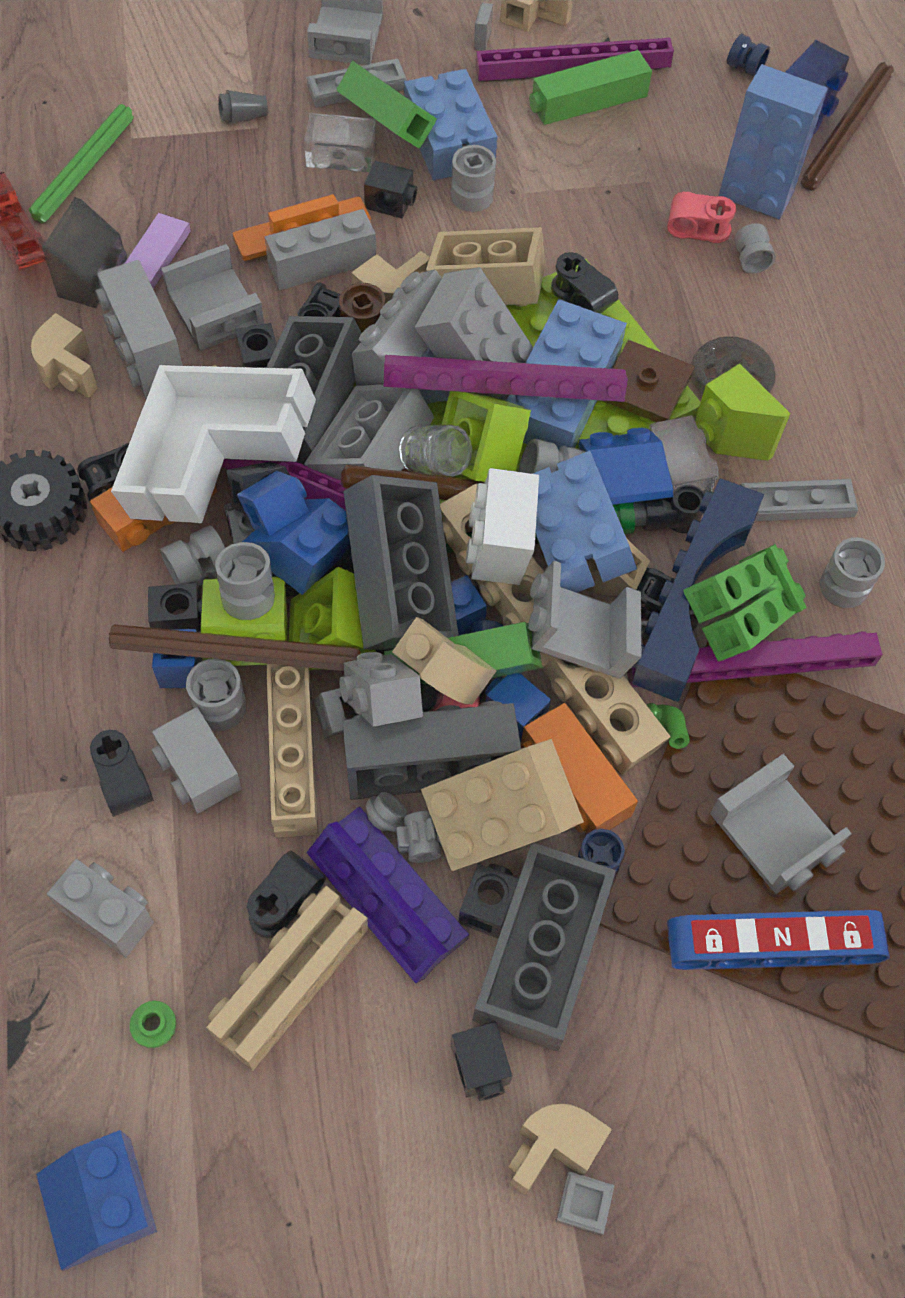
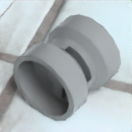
[734,223,776,273]

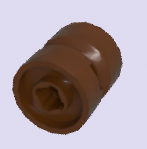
[339,283,386,333]

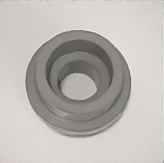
[366,792,407,832]

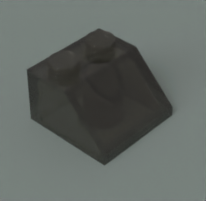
[42,197,127,309]

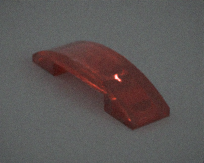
[0,171,53,270]

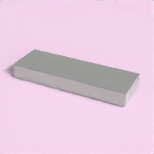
[307,59,407,108]
[741,479,858,521]

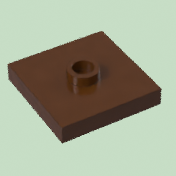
[602,339,695,427]

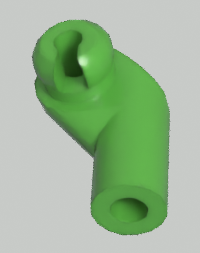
[646,703,690,749]

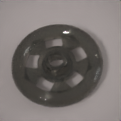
[691,336,776,394]

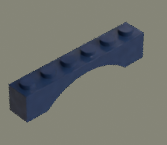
[632,478,764,703]

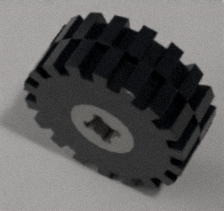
[0,450,87,552]

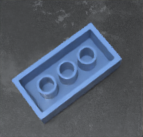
[719,64,828,219]
[506,299,627,449]

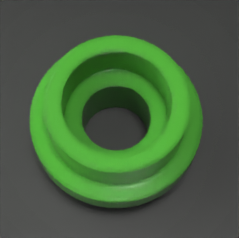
[130,1001,177,1048]

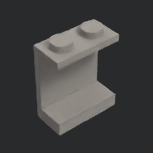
[307,0,383,65]
[161,244,264,351]
[528,561,641,679]
[710,754,852,894]

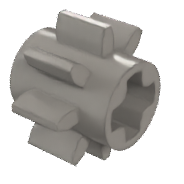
[396,811,443,863]

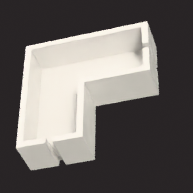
[111,365,316,523]

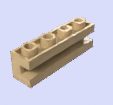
[267,664,318,838]
[206,886,368,1071]

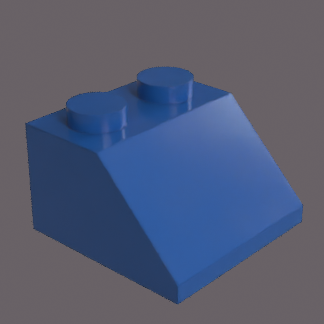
[579,428,673,505]
[242,498,351,595]
[36,1130,157,1271]

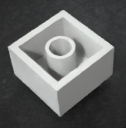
[466,468,539,585]

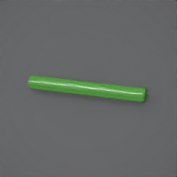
[29,104,134,223]

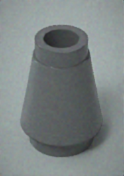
[218,90,268,125]

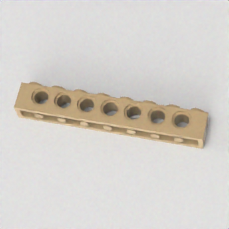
[440,484,671,775]

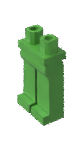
[683,544,807,662]

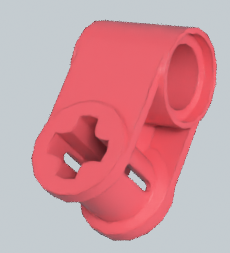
[667,192,736,243]

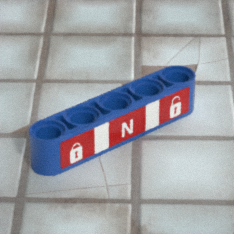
[667,910,890,970]

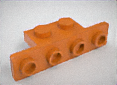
[233,194,371,261]

